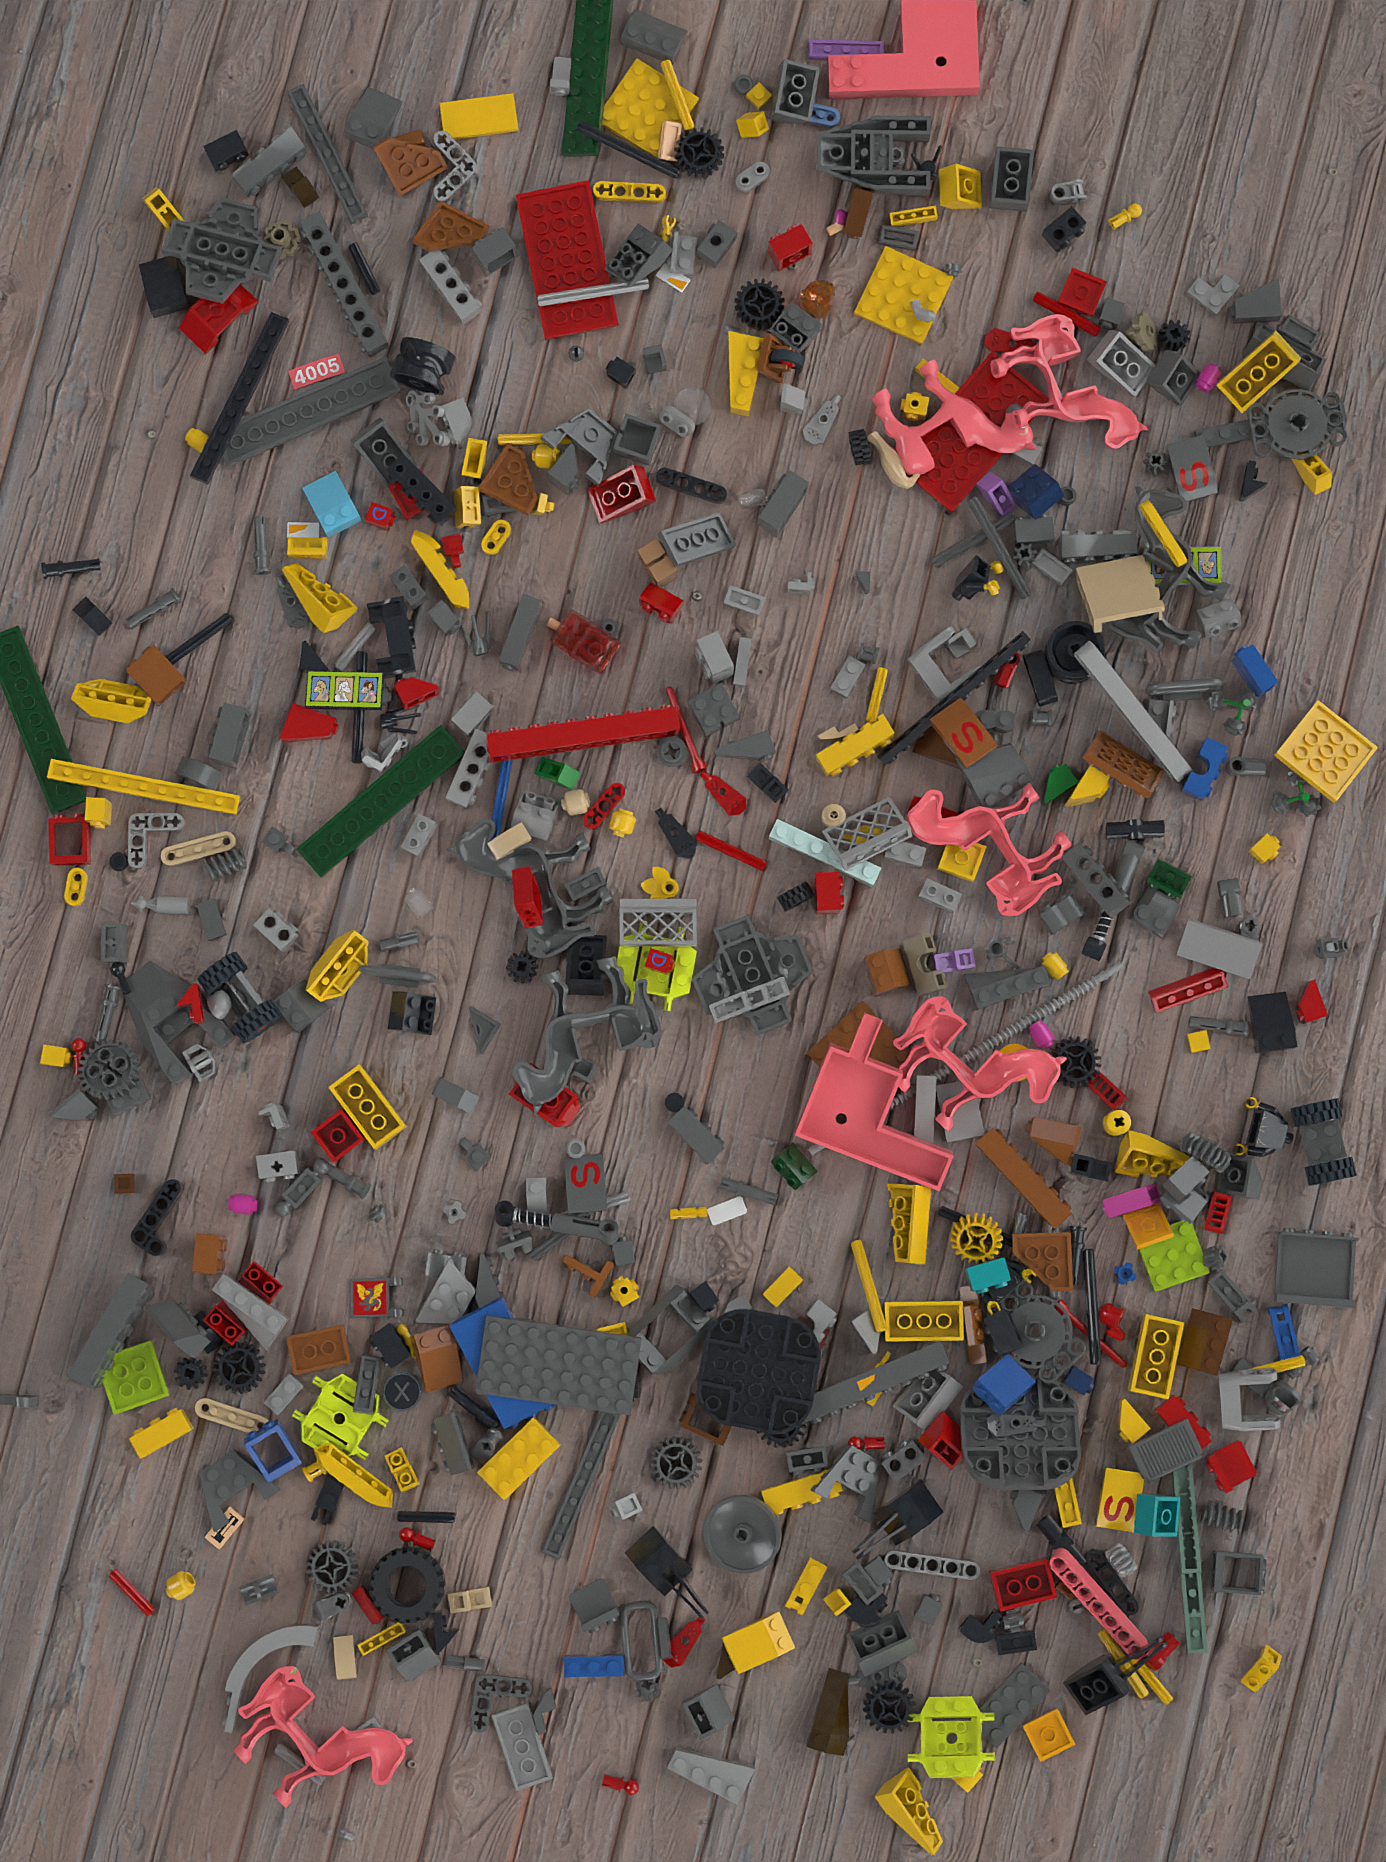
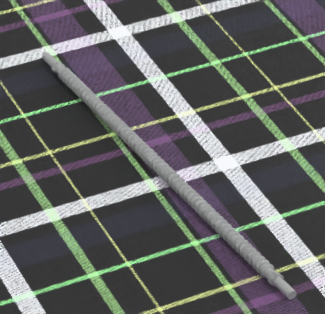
[808,962,1124,1155]

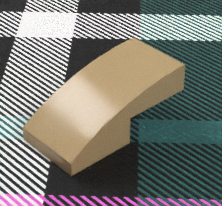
[817,723,859,742]
[487,822,531,860]
[448,1587,492,1614]
[333,1635,357,1680]

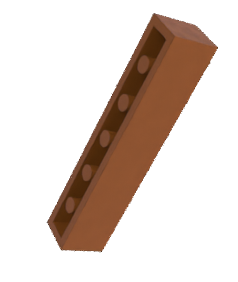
[975,1128,1072,1230]

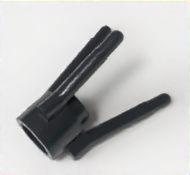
[911,145,942,180]
[380,704,422,734]

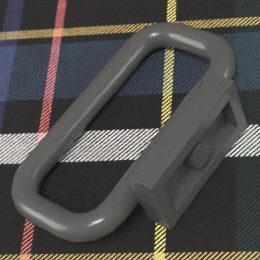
[1145,678,1223,702]
[359,964,436,988]
[620,1601,672,1681]

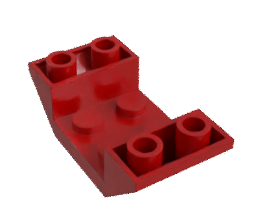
[179,284,259,355]
[203,1261,283,1346]

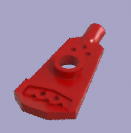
[984,328,1037,353]
[700,770,746,816]
[663,1617,706,1668]

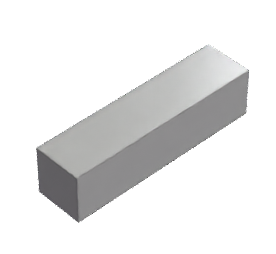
[733,637,752,687]

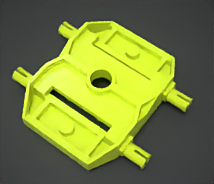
[617,921,697,1011]
[292,1374,389,1461]
[908,1696,995,1778]

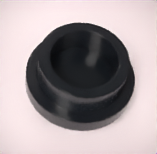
[109,852,129,872]

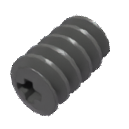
[204,846,247,881]
[1200,1501,1244,1535]

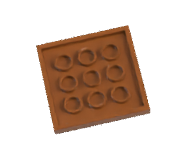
[1083,730,1164,799]
[806,1001,909,1068]

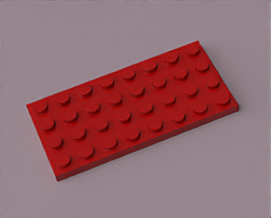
[515,180,619,340]
[906,351,1049,513]

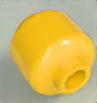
[532,444,561,469]
[609,808,636,838]
[165,1571,196,1600]

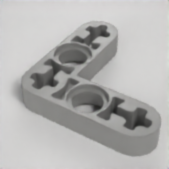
[433,131,477,202]
[128,813,185,869]

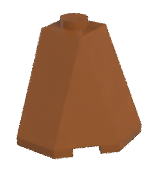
[1026,1117,1081,1166]

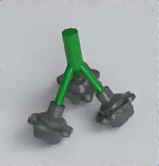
[1207,689,1259,736]
[1271,770,1321,817]

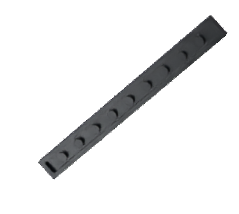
[190,312,289,485]
[877,631,1031,765]

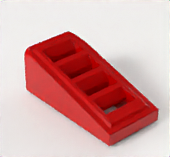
[1087,1070,1127,1111]
[1203,1192,1232,1234]

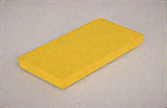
[440,93,519,140]

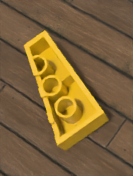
[728,331,764,417]
[815,714,895,777]

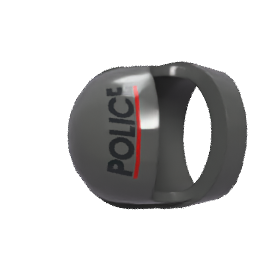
[1265,1380,1302,1415]

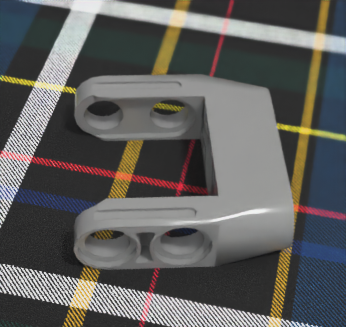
[907,626,981,703]
[1219,1368,1281,1431]

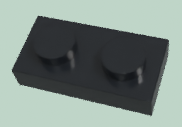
[995,1630,1037,1655]

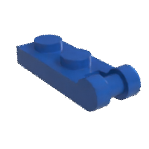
[1268,1303,1300,1361]

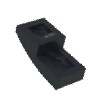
[746,763,789,803]

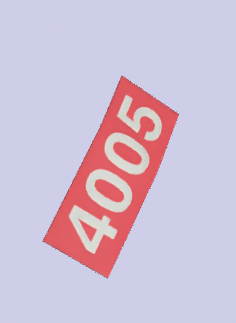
[288,354,346,390]

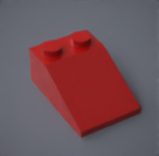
[587,465,656,524]

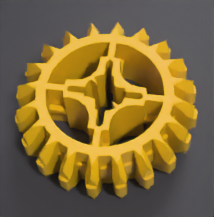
[950,1212,1003,1265]

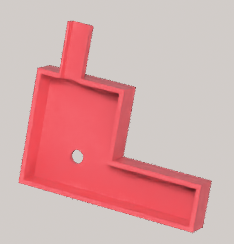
[827,0,980,99]
[795,1013,954,1191]

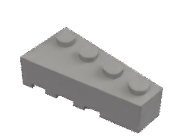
[667,1747,755,1805]

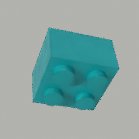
[964,1258,1011,1294]
[1134,1494,1181,1537]

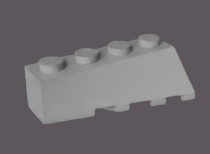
[212,1274,290,1351]

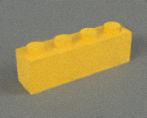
[761,1469,843,1515]

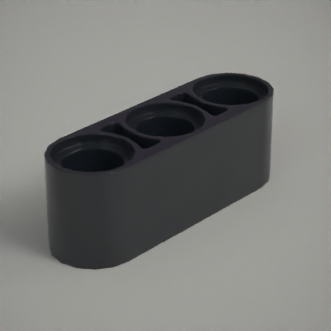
[1023,649,1058,707]

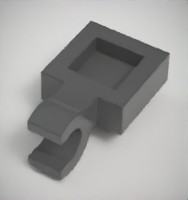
[261,826,296,856]
[459,1137,491,1170]

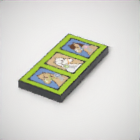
[305,671,384,710]

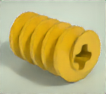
[1103,1110,1131,1136]

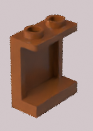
[126,645,187,706]

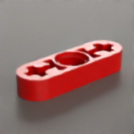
[583,783,625,830]

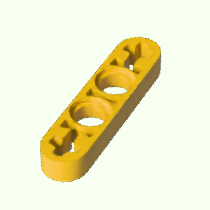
[593,181,666,203]
[1139,500,1187,567]

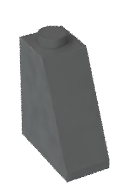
[1230,279,1282,324]

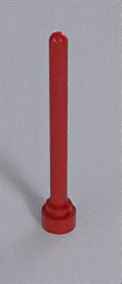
[666,686,707,773]
[1055,1299,1127,1368]

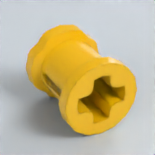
[302,1459,328,1483]

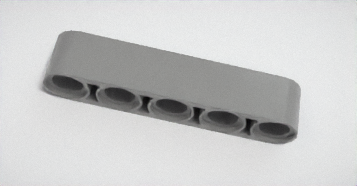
[884,1549,980,1580]

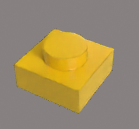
[746,82,772,110]

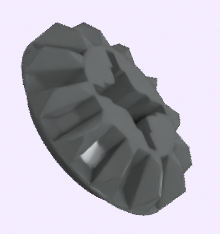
[657,737,687,767]

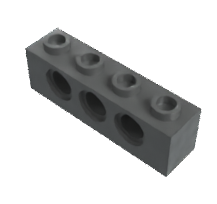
[1062,843,1130,918]

